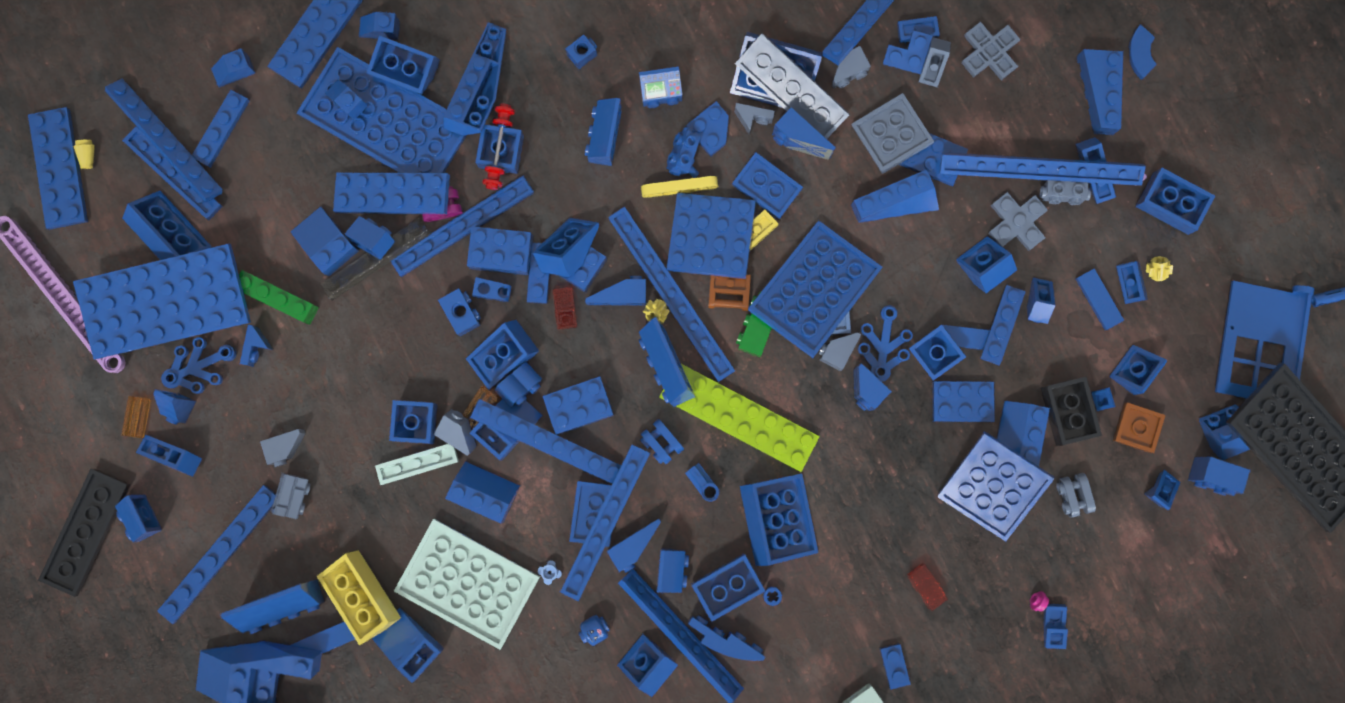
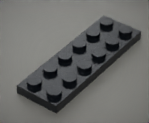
[38,468,130,597]

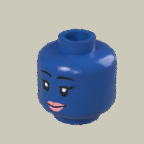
[579,615,610,646]

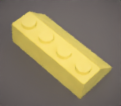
[317,550,401,645]

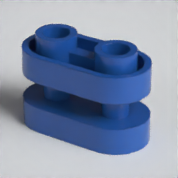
[640,419,684,464]

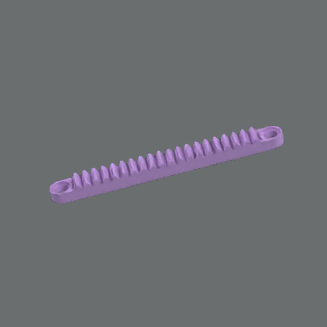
[0,216,125,373]

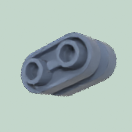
[1056,473,1096,518]

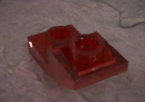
[552,287,577,330]
[907,563,948,611]

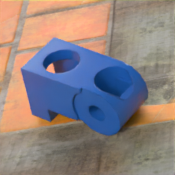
[472,277,512,302]

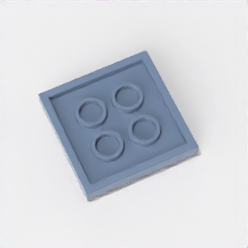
[852,93,934,174]

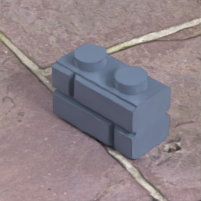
[271,473,310,519]

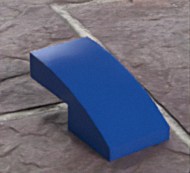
[1044,604,1068,649]

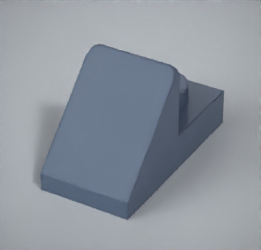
[734,103,775,134]

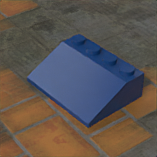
[730,32,823,108]
[740,474,819,566]
[220,579,325,634]

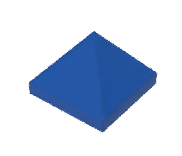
[1091,387,1116,411]

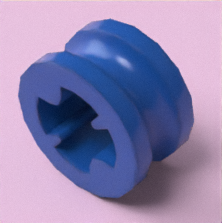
[763,587,782,606]

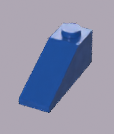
[1076,137,1116,204]
[585,276,646,306]
[153,390,196,425]
[136,435,202,477]
[607,519,661,573]

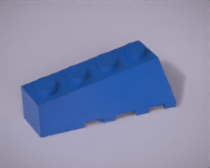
[851,170,939,223]

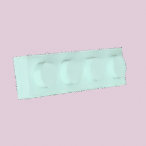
[375,444,459,485]

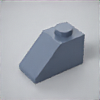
[919,37,951,87]
[819,333,861,371]
[434,409,476,456]
[260,429,305,467]

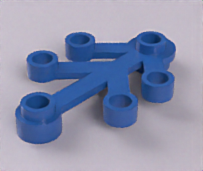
[857,305,913,382]
[161,337,237,394]

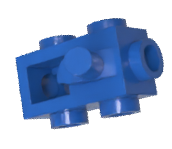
[666,128,701,178]

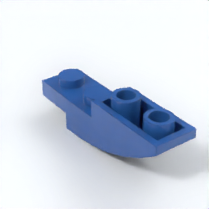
[688,615,765,661]

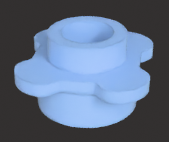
[538,560,562,585]

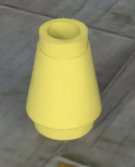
[73,140,95,169]

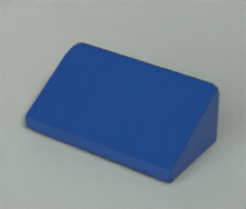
[1116,261,1148,304]

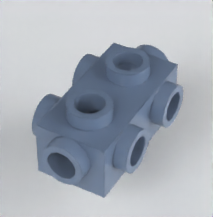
[1040,180,1091,205]

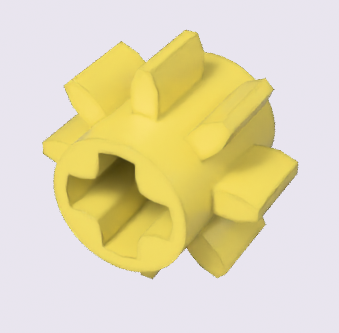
[1146,256,1173,281]
[643,299,670,323]

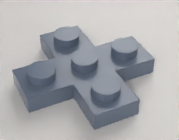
[962,22,1021,81]
[988,192,1048,251]

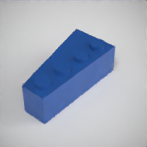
[1077,49,1123,135]

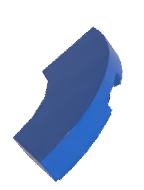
[1129,24,1157,80]

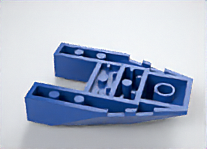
[196,641,322,703]

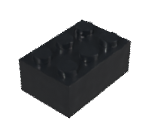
[1041,377,1102,446]

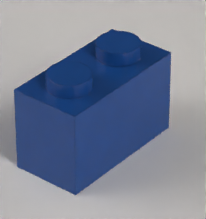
[345,216,395,260]

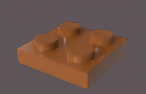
[1113,403,1166,453]

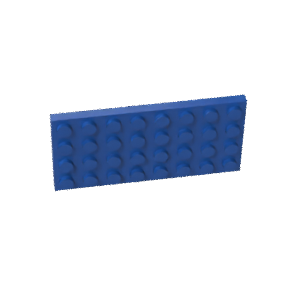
[297,47,467,173]
[73,244,251,360]

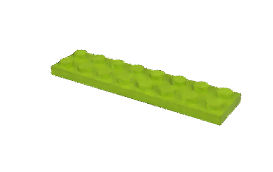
[659,364,820,472]

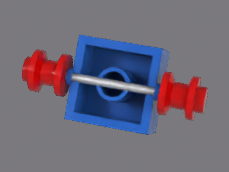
[475,104,524,190]

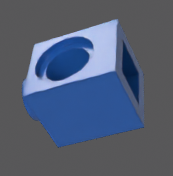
[565,35,597,70]

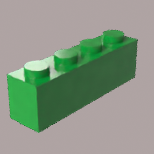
[239,270,319,325]

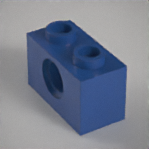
[438,288,481,337]

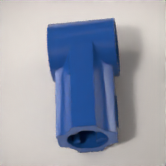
[685,463,719,502]

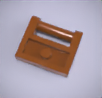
[708,275,751,311]

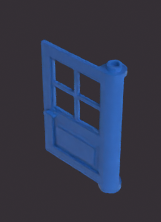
[1215,281,1314,398]

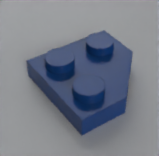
[686,101,729,157]

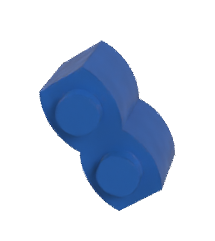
[495,362,542,408]

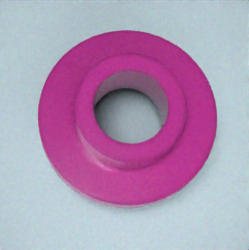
[1030,591,1049,611]

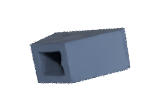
[831,46,871,89]

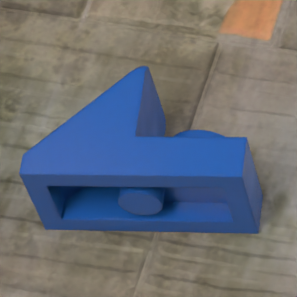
[240,325,273,367]
[1144,470,1181,510]

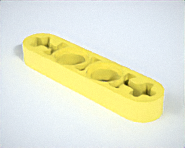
[641,176,718,198]

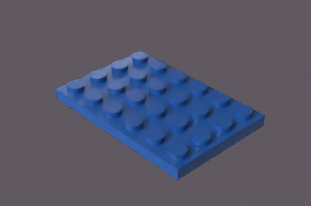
[748,220,883,358]

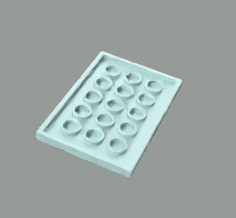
[394,519,540,650]

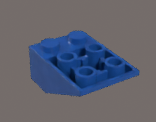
[470,399,543,460]
[372,608,444,683]

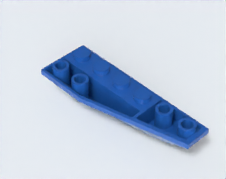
[443,22,506,135]

